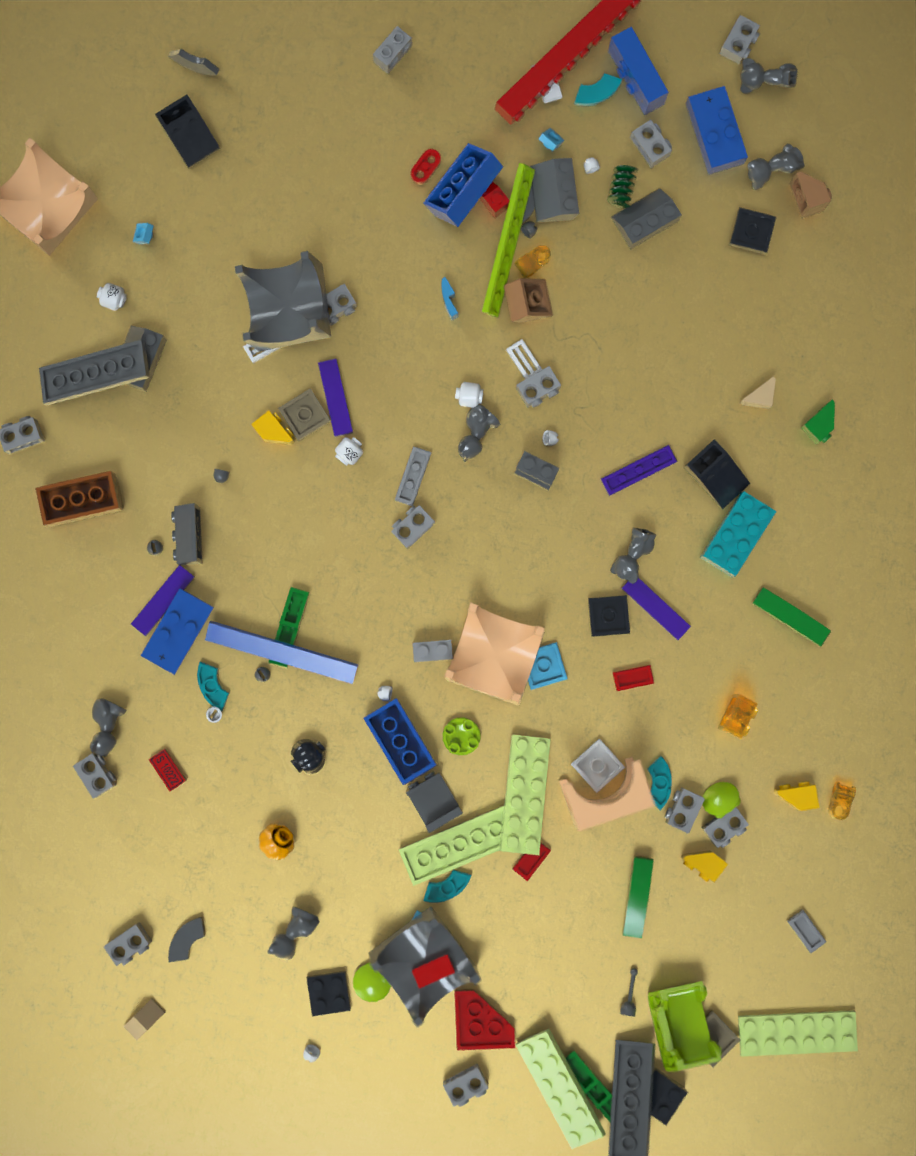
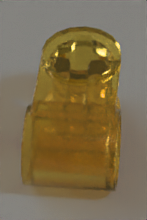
[514,245,551,279]
[828,781,856,820]

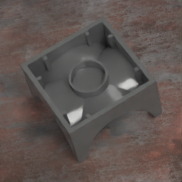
[235,251,331,351]
[369,906,481,1028]

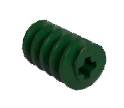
[607,165,638,208]

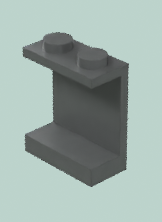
[514,451,559,491]
[406,771,463,833]

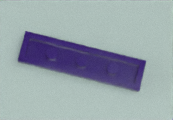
[318,359,353,437]
[600,445,678,496]
[131,565,195,636]
[621,578,691,641]

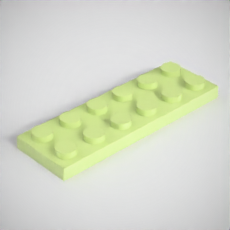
[500,735,551,855]
[399,806,504,886]
[738,1010,858,1057]
[516,1029,606,1149]

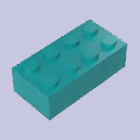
[700,491,777,578]

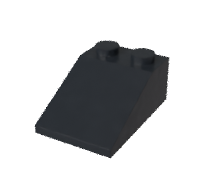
[651,1067,688,1126]

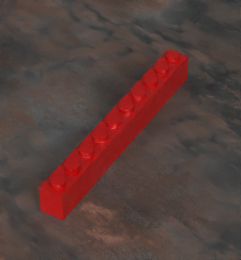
[495,0,641,125]

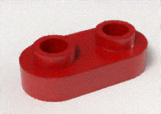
[411,149,441,185]

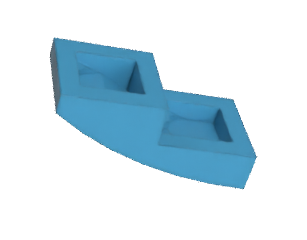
[441,277,458,320]

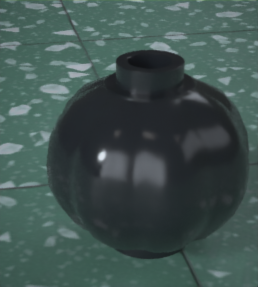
[290,739,326,774]

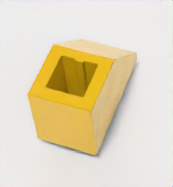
[251,410,294,445]
[774,781,820,811]
[681,850,728,883]

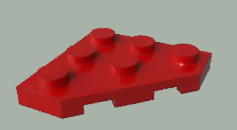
[454,989,515,1051]

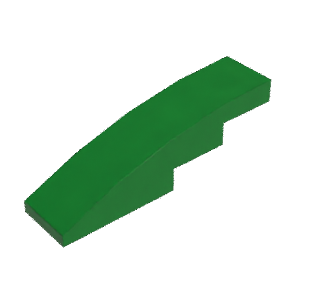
[268,587,309,669]
[753,587,831,647]
[622,856,654,938]
[565,1051,612,1122]

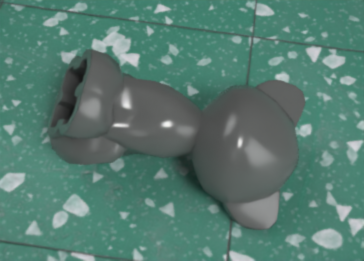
[740,58,797,94]
[747,144,805,190]
[458,405,501,462]
[610,527,656,584]
[90,698,127,757]
[268,906,319,961]

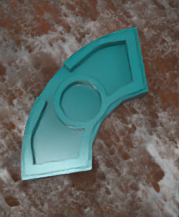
[574,73,622,106]
[197,662,229,711]
[647,756,672,810]
[423,869,472,903]

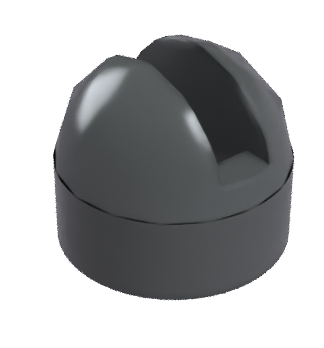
[521,221,537,238]
[213,469,230,483]
[147,540,163,556]
[255,667,271,682]

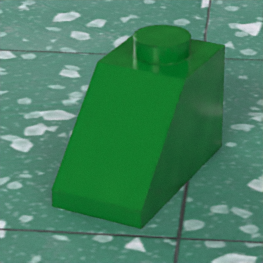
[801,400,835,444]

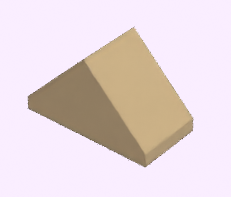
[740,376,776,409]
[123,999,165,1040]

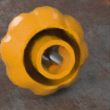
[259,824,294,860]

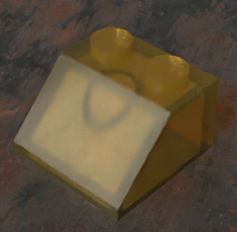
[718,694,758,739]

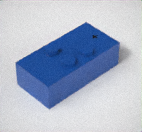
[608,26,669,115]
[686,86,748,175]
[423,143,503,227]
[141,588,214,675]
[363,698,437,785]

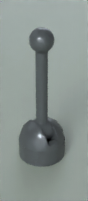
[620,968,638,1017]

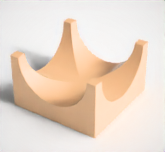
[0,138,98,256]
[444,603,545,706]
[559,757,655,831]

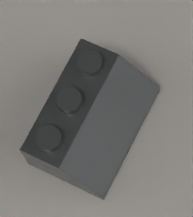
[530,158,579,222]
[611,189,682,250]
[124,326,167,392]
[171,503,202,565]

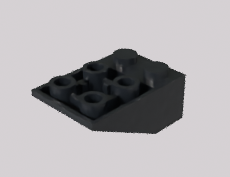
[155,94,220,168]
[684,439,751,510]

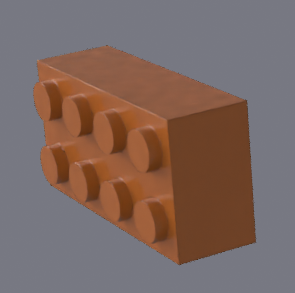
[35,471,123,527]

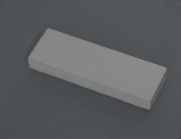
[395,446,431,507]

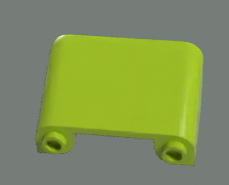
[648,981,722,1072]

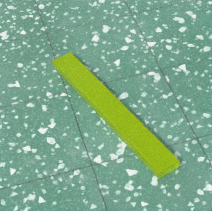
[482,163,535,317]

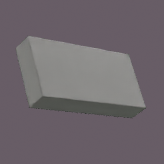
[787,910,826,953]

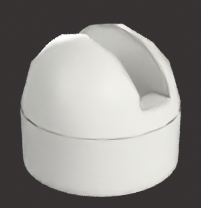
[584,157,600,174]
[543,430,559,446]
[377,686,392,702]
[206,707,222,723]
[303,1045,320,1062]

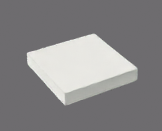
[571,739,625,793]

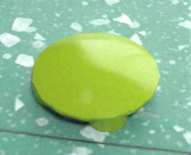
[443,717,481,755]
[702,782,741,818]
[353,963,391,1002]

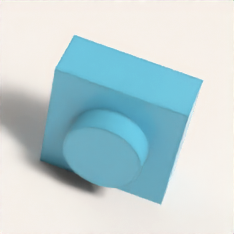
[539,128,564,151]
[133,223,154,244]

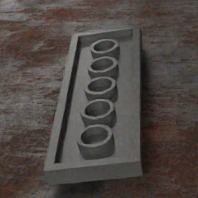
[39,339,150,406]
[608,1040,655,1156]

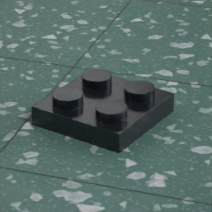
[729,207,776,255]
[588,595,630,637]
[307,971,351,1017]

